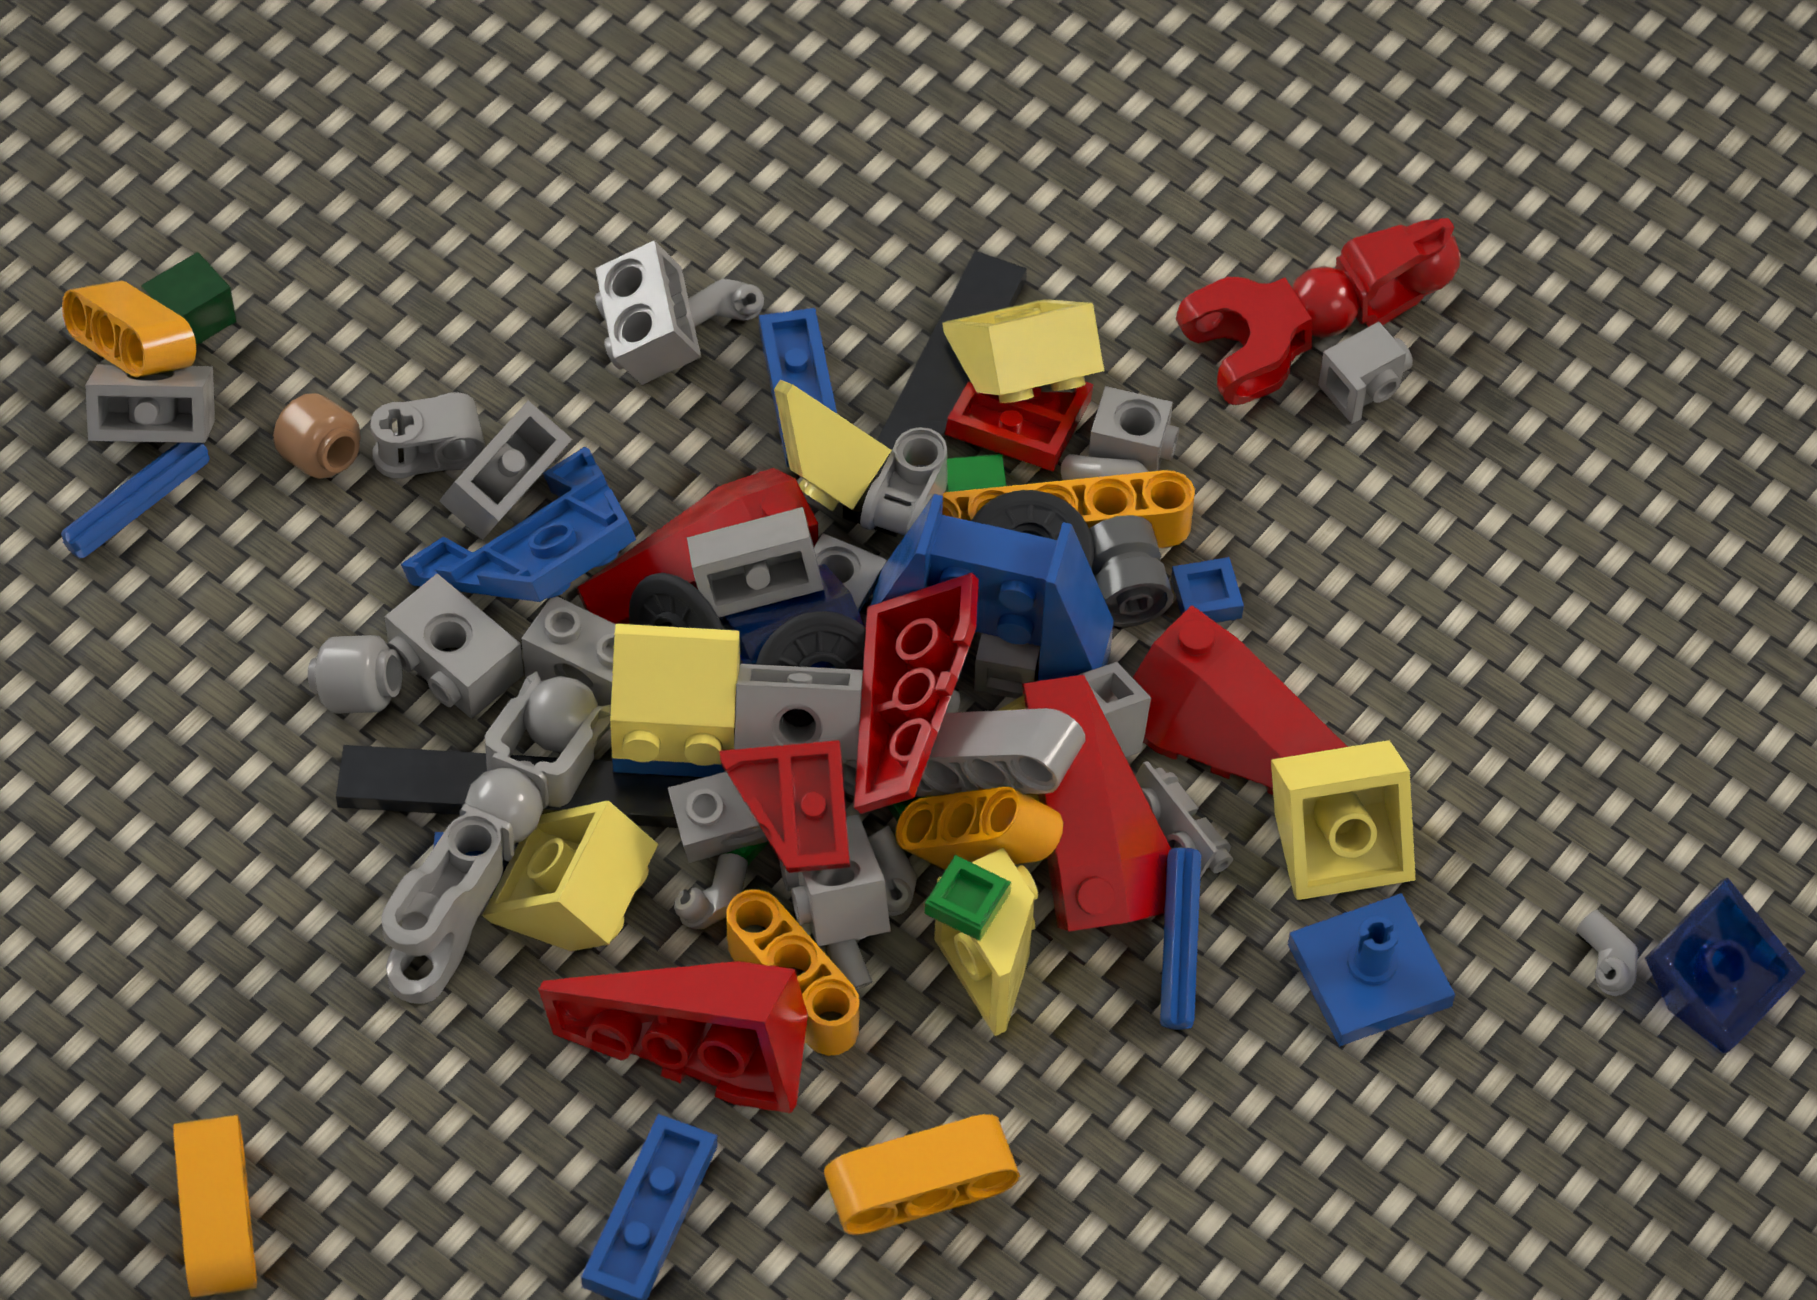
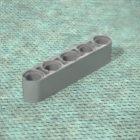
[842,708,1085,797]

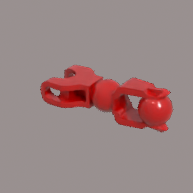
[1175,218,1461,405]

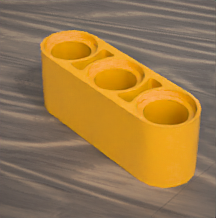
[62,280,196,377]
[895,786,1063,870]
[726,889,859,1056]
[823,1114,1020,1235]
[173,1115,257,1298]

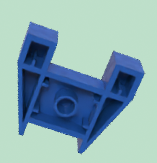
[864,494,1114,681]

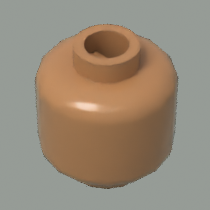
[273,393,361,479]

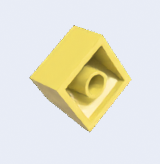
[942,300,1104,403]
[774,379,892,511]
[610,624,740,766]
[1271,740,1416,900]
[482,800,658,951]
[934,847,1038,1036]

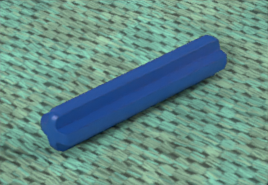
[61,442,210,559]
[1160,848,1201,1030]

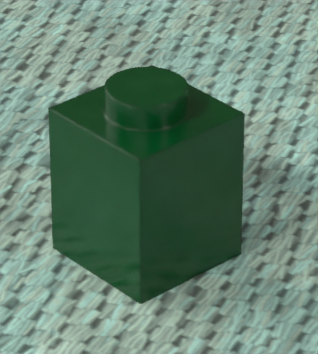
[141,252,237,346]

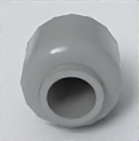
[308,635,402,714]

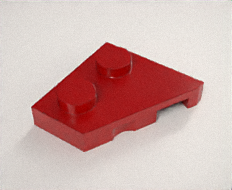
[945,382,1094,471]
[719,740,851,873]

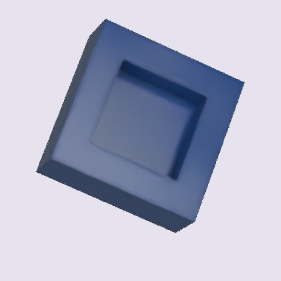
[1171,557,1244,623]

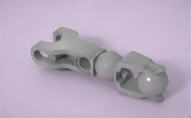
[381,671,611,1004]

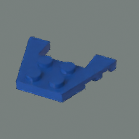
[401,447,636,602]

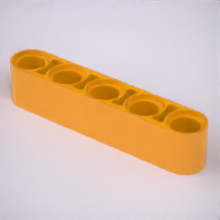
[942,470,1195,548]

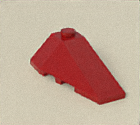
[577,468,818,625]
[854,573,979,814]
[1133,605,1348,795]
[1022,675,1171,932]
[538,961,808,1113]

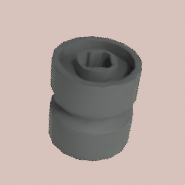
[1090,515,1174,627]

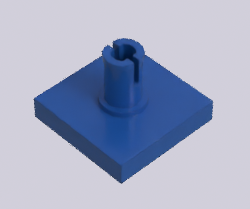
[1288,893,1455,1047]

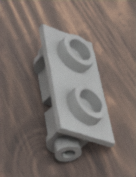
[1135,761,1233,879]

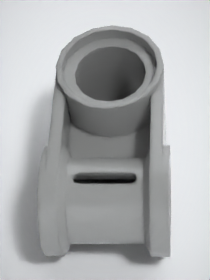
[371,392,486,478]
[860,427,948,536]

